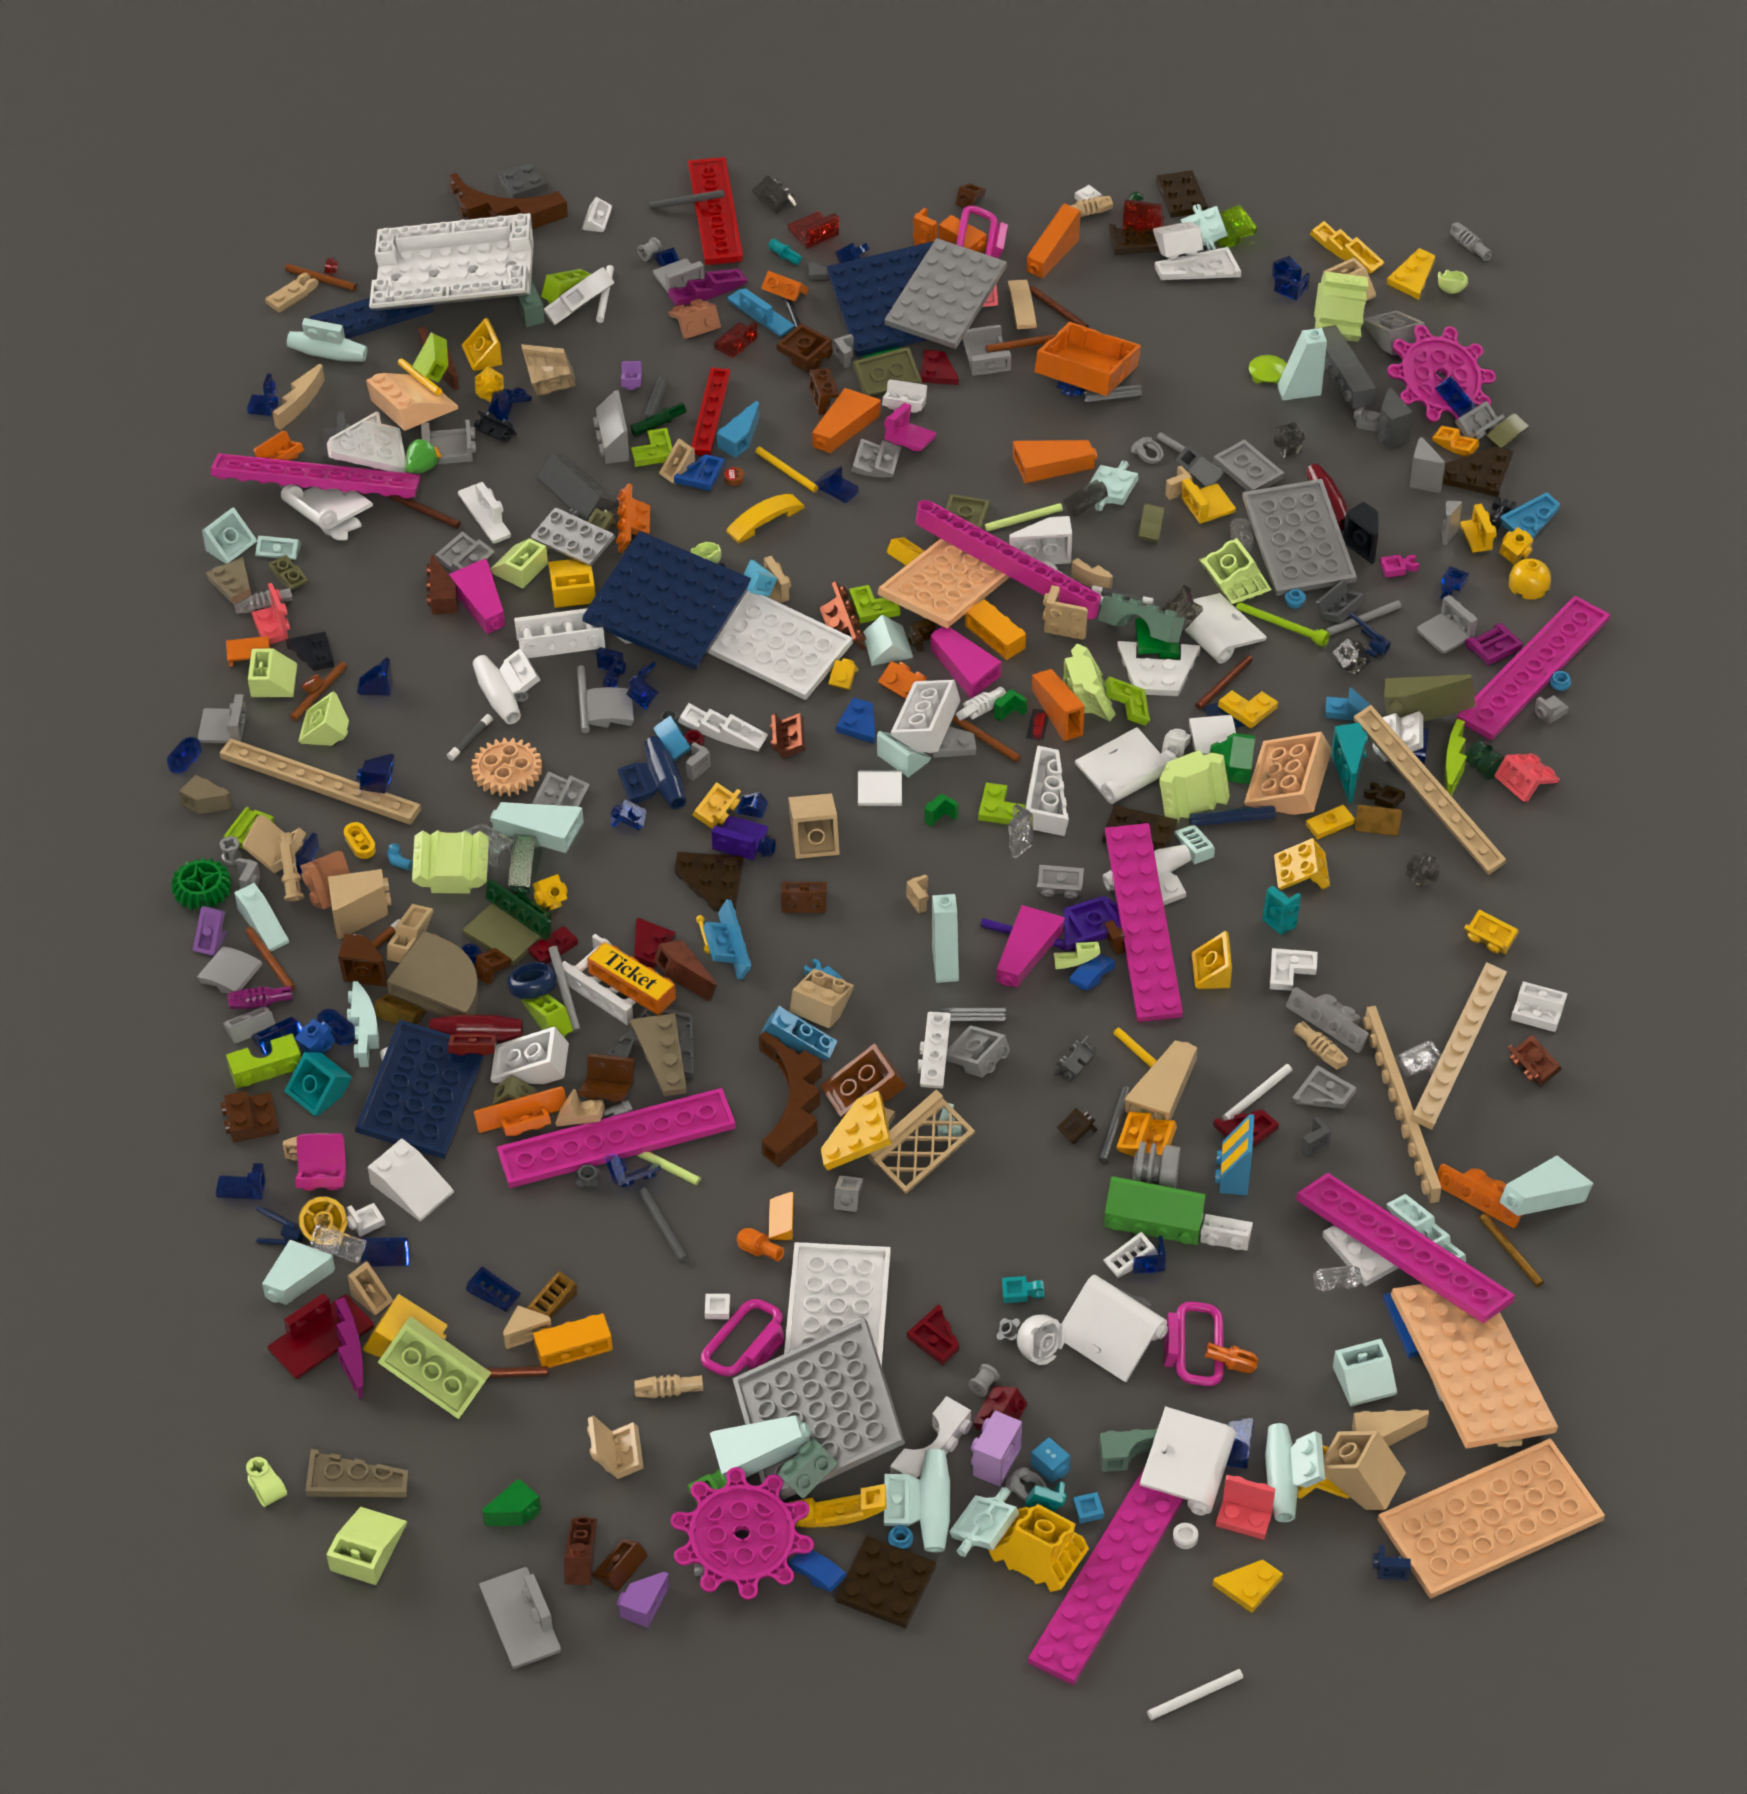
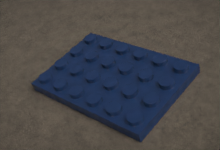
[355,1019,484,1159]

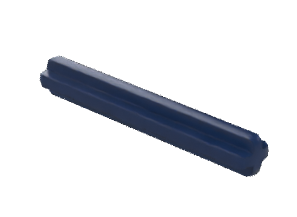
[1189,806,1276,826]

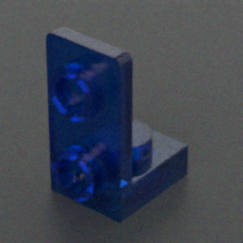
[247,373,278,416]
[488,388,532,421]
[596,647,626,687]
[626,661,659,710]
[295,833,319,879]
[605,1154,662,1187]
[215,1163,266,1200]

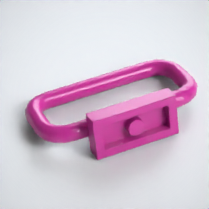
[956,205,1008,259]
[700,1299,785,1377]
[1164,1302,1224,1386]

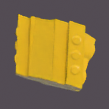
[988,1504,1089,1592]

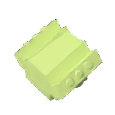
[1314,271,1369,342]
[1198,538,1272,604]
[1063,644,1116,721]
[1159,750,1230,822]
[412,830,489,893]

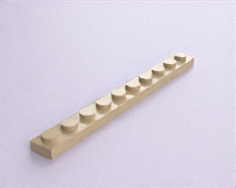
[1353,705,1506,875]
[220,738,421,825]
[1411,962,1507,1130]
[1363,1006,1441,1203]

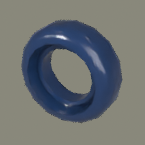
[508,962,557,999]

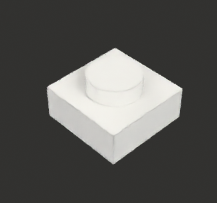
[1075,185,1102,201]
[705,1294,730,1319]

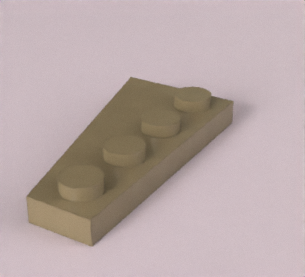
[630,1013,687,1096]
[306,1449,409,1497]

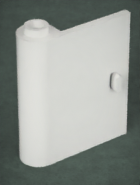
[281,484,373,530]
[1171,593,1267,664]
[1075,727,1177,804]
[1062,1275,1168,1382]
[1140,1407,1236,1516]

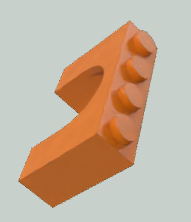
[913,215,987,253]

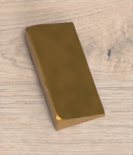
[1355,805,1402,836]
[374,994,426,1025]

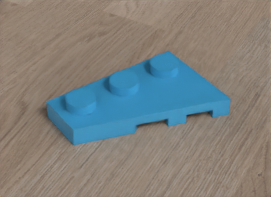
[1500,492,1560,539]

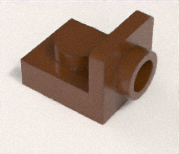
[955,183,986,208]
[1105,920,1125,955]
[474,948,511,985]

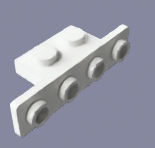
[458,482,511,544]
[918,1012,951,1089]

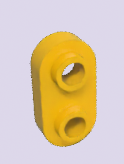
[344,822,376,859]

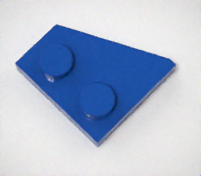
[674,454,725,491]
[836,697,875,744]

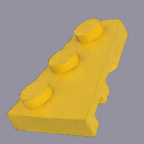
[1386,248,1435,300]

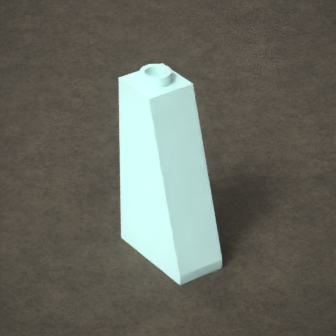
[1278,328,1327,401]
[490,802,584,853]
[932,894,959,983]
[1499,1155,1593,1216]
[710,1416,811,1479]

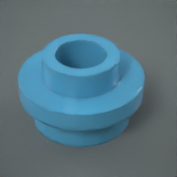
[1285,589,1306,609]
[1550,671,1571,691]
[888,1525,913,1550]

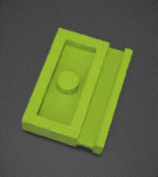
[223,807,275,850]

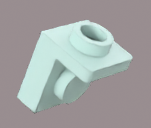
[938,1103,962,1137]

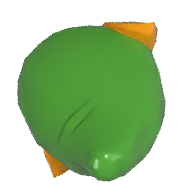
[405,439,442,474]

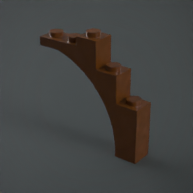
[448,173,568,229]
[759,1031,822,1167]

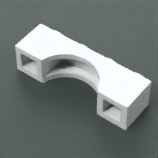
[890,1396,972,1480]

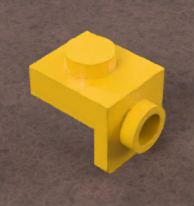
[828,658,859,691]

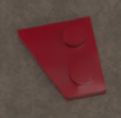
[920,350,959,385]
[634,918,676,969]
[1213,1110,1279,1147]
[907,1304,959,1366]

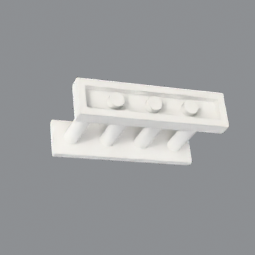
[514,608,605,658]
[562,934,660,1025]

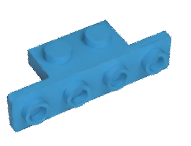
[728,288,794,337]
[703,899,751,980]

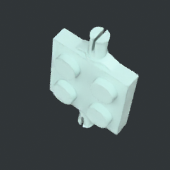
[1181,204,1228,251]
[1085,460,1138,511]
[949,1487,1019,1557]

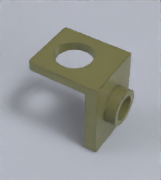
[492,1075,537,1105]

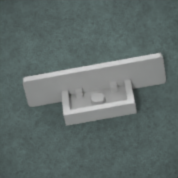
[1286,987,1369,1053]

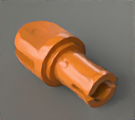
[737,1228,785,1262]
[1204,1342,1258,1373]

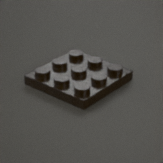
[836,1536,937,1629]

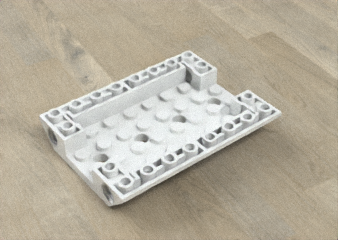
[369,213,534,311]

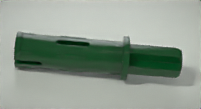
[630,403,687,437]

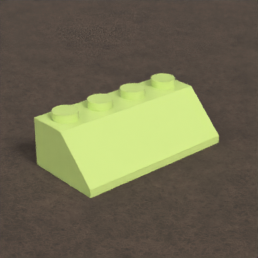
[378,1316,491,1419]

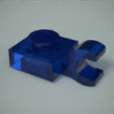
[835,243,870,263]
[1440,566,1469,599]

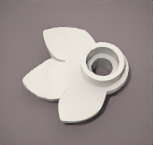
[321,517,362,540]

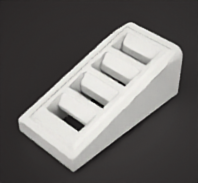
[1103,1232,1158,1278]

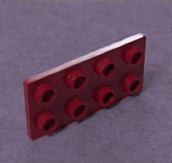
[268,1293,374,1379]

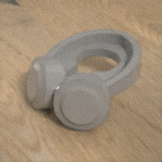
[1131,437,1163,464]
[1006,1467,1046,1501]

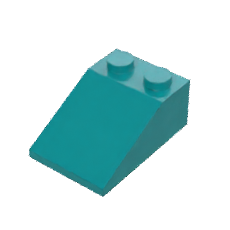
[1331,723,1368,803]

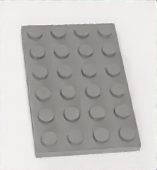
[885,238,1007,349]
[1242,479,1357,596]

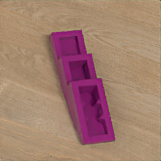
[667,269,748,306]
[335,1297,363,1399]

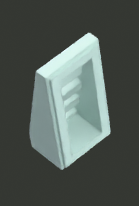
[1174,825,1215,864]

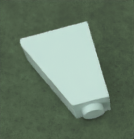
[262,1240,335,1305]

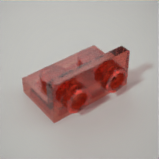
[714,322,758,358]

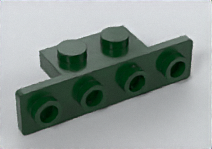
[485,879,552,940]

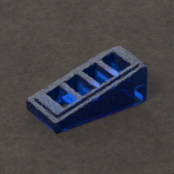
[466,1266,521,1312]

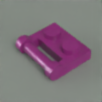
[1465,623,1523,666]

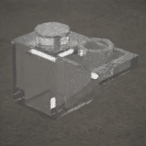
[309,1223,367,1264]

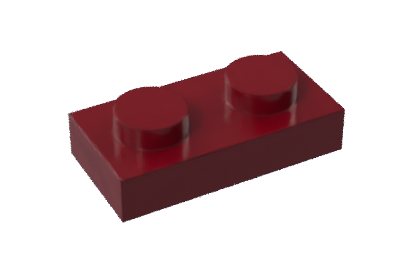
[528,926,578,963]

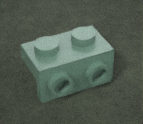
[778,1438,838,1498]

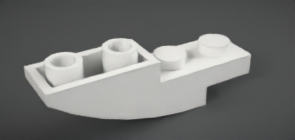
[544,267,615,326]

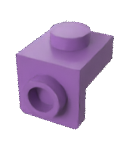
[621,361,642,390]

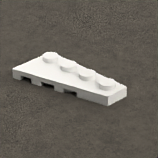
[1155,247,1241,280]

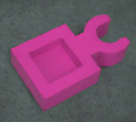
[1380,554,1419,578]

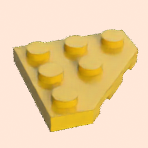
[821,1091,892,1171]

